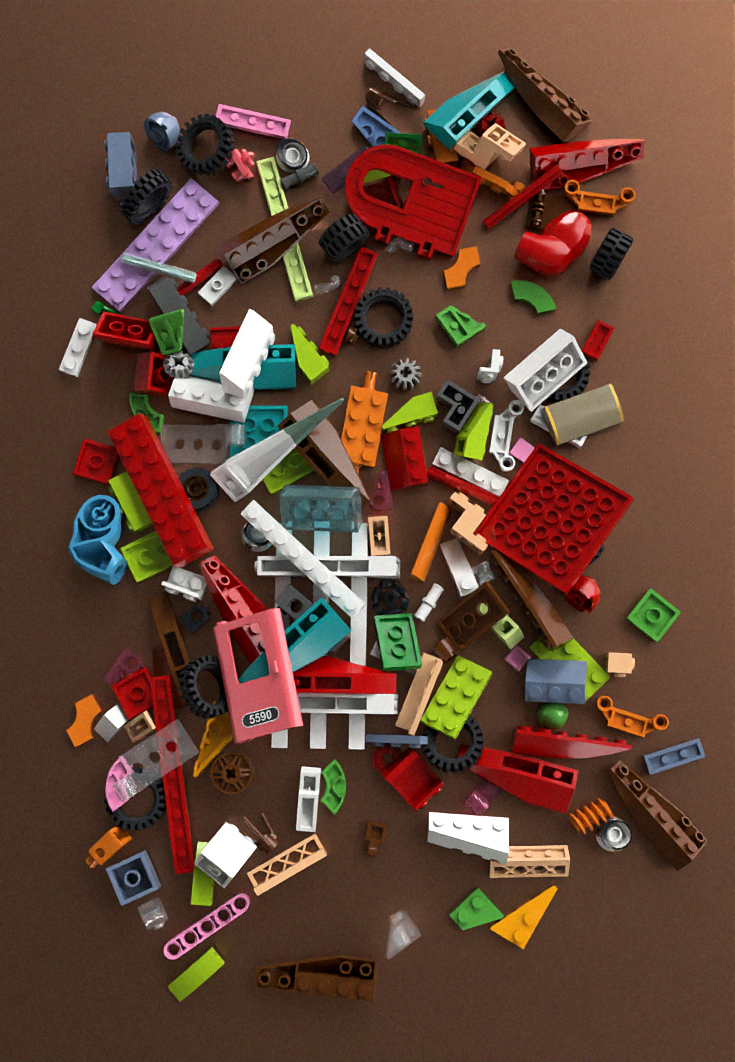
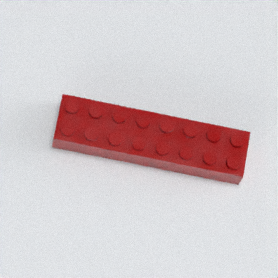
[108,413,214,568]

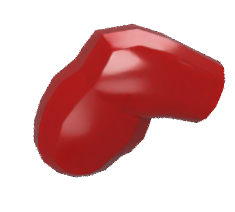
[514,211,592,276]

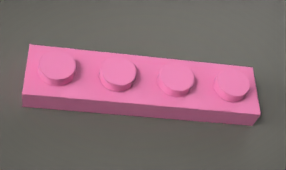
[216,104,291,139]

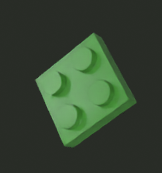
[626,588,681,643]

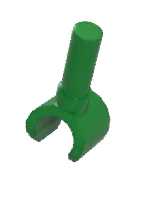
[91,301,119,315]

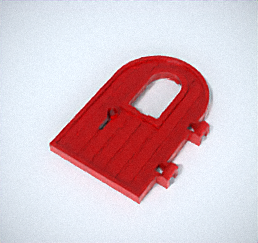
[345,145,482,259]

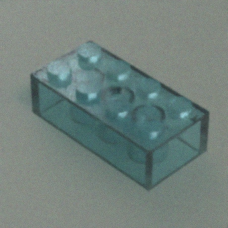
[279,485,363,533]

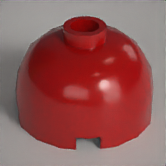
[561,575,601,613]

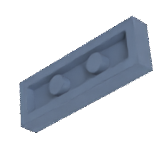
[366,734,428,748]
[643,738,706,775]

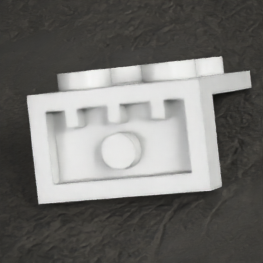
[161,566,207,602]

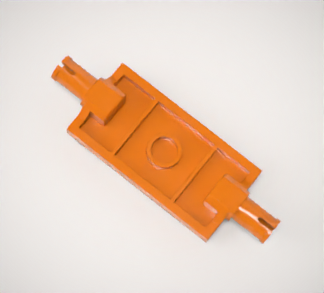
[341,371,388,474]

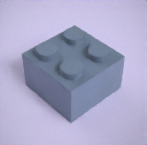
[106,850,161,906]

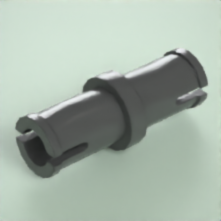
[281,163,319,190]

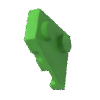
[435,305,486,347]
[449,887,504,930]

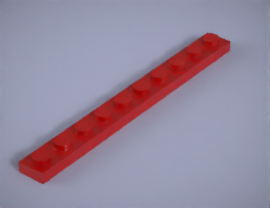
[150,675,195,874]

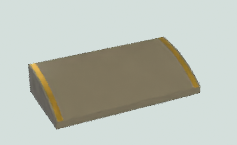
[541,383,625,446]

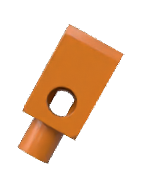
[86,825,132,868]

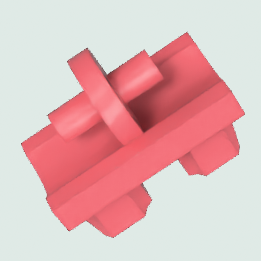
[226,149,255,182]

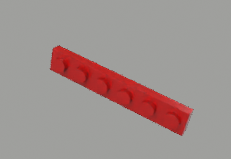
[319,247,378,356]

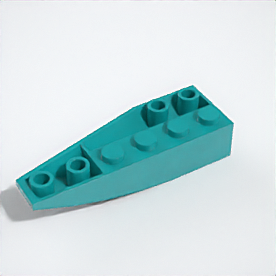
[423,70,515,150]
[182,344,296,390]
[238,598,352,684]

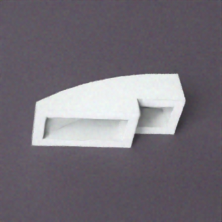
[296,766,321,832]

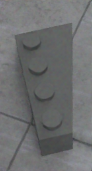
[146,276,210,355]

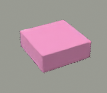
[509,437,535,464]
[504,644,531,672]

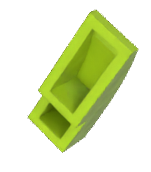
[191,841,215,906]
[167,947,225,1002]

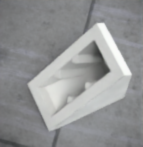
[94,702,129,742]

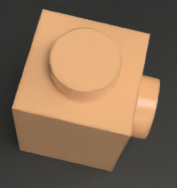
[605,653,635,677]

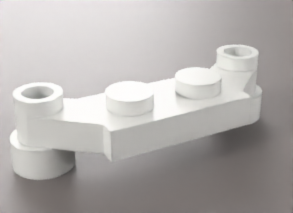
[489,400,524,472]

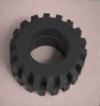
[318,214,369,262]
[589,227,633,280]

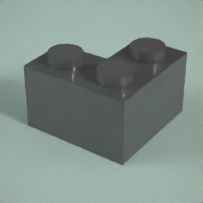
[436,379,480,435]

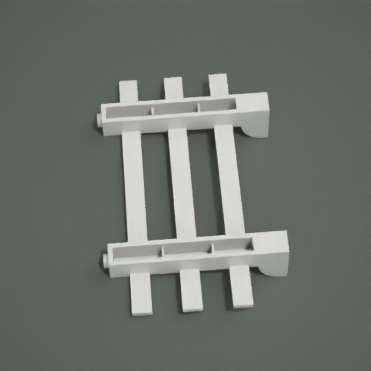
[254,523,400,749]

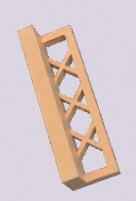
[395,652,443,736]
[247,833,327,896]
[489,845,570,878]

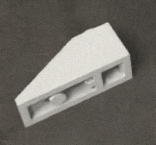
[439,538,478,598]

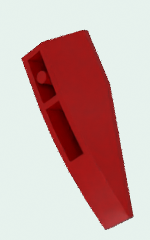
[530,139,644,190]
[199,556,268,664]
[293,656,397,694]
[510,726,632,759]
[457,744,578,814]

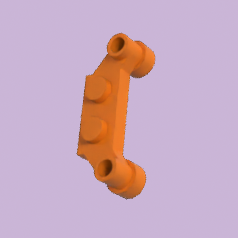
[460,157,526,201]
[564,180,636,216]
[596,696,669,738]

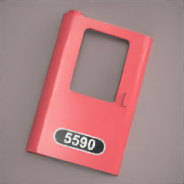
[213,608,303,744]

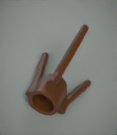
[365,87,413,127]
[237,812,278,854]

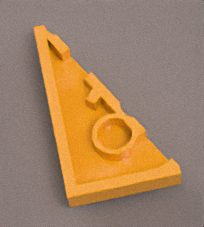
[193,701,233,778]
[490,885,558,949]

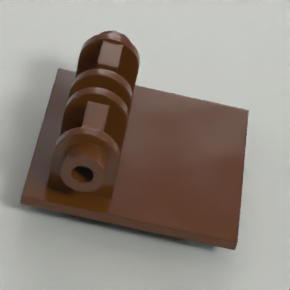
[525,189,568,230]

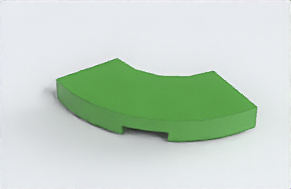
[510,280,556,315]
[129,392,165,435]
[321,759,346,815]

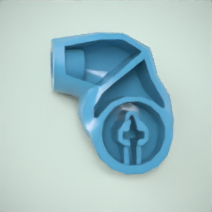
[68,495,127,585]

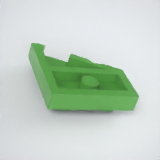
[148,309,184,355]

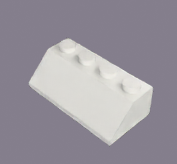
[219,309,275,399]
[503,329,587,412]
[168,375,255,423]

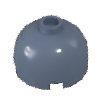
[143,112,180,151]

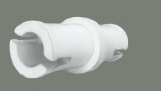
[414,583,444,622]

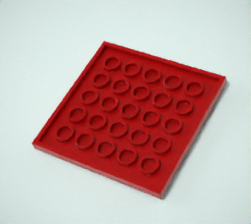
[473,443,634,595]

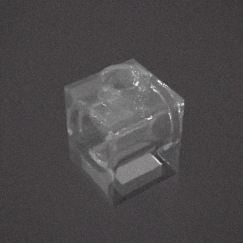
[138,896,168,930]

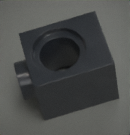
[179,603,211,634]

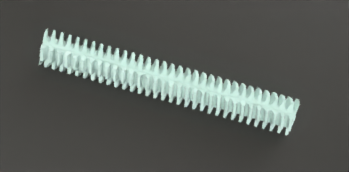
[121,252,197,283]

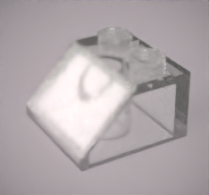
[385,910,421,960]

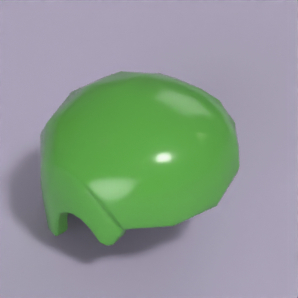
[537,702,569,730]

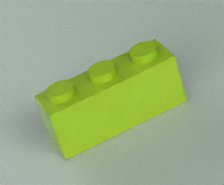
[108,471,153,533]

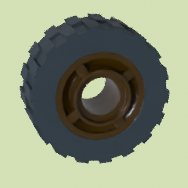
[179,467,219,511]

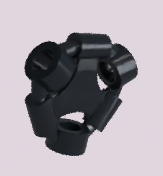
[371,579,410,615]

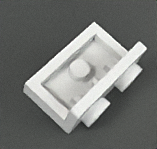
[476,349,503,383]

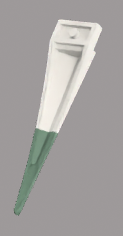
[210,398,344,502]

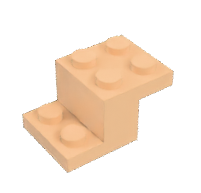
[454,123,526,170]
[448,492,488,555]

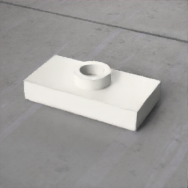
[198,266,238,306]

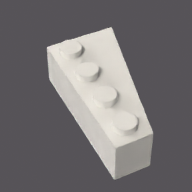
[427,812,509,865]

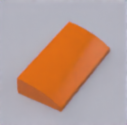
[410,502,452,583]

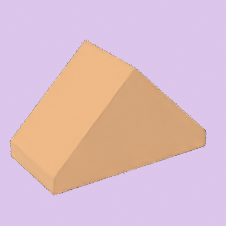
[368,516,390,556]
[124,711,156,743]

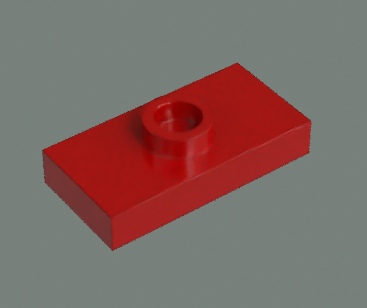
[582,319,615,362]

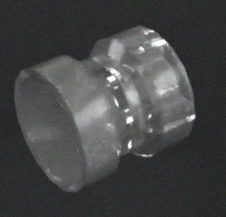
[471,560,496,586]

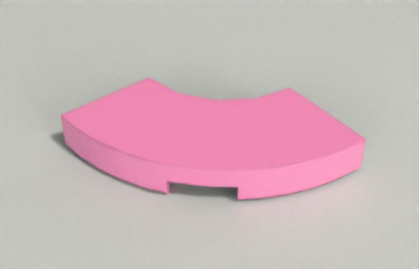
[105,756,134,812]

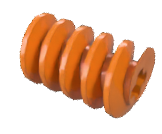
[569,798,614,836]

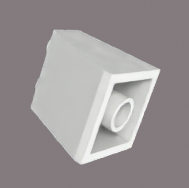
[194,822,257,888]

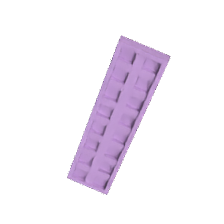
[92,178,219,313]

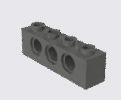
[275,584,351,653]

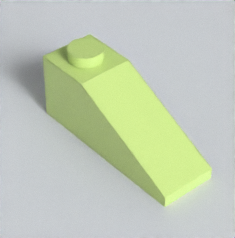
[480,603,524,650]

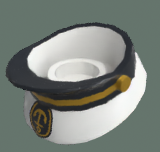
[276,138,309,173]
[242,522,272,552]
[596,817,632,852]

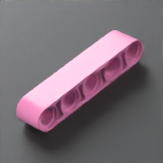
[164,893,250,960]

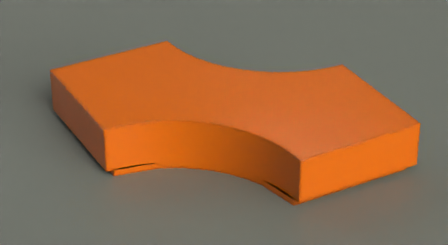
[443,246,480,290]
[66,694,102,748]

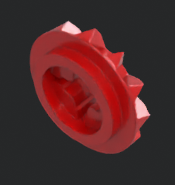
[476,111,506,137]
[372,743,402,773]

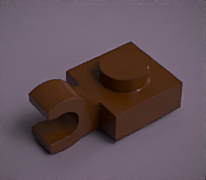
[365,821,388,857]

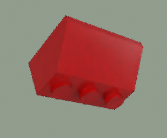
[92,312,157,352]
[381,426,428,492]

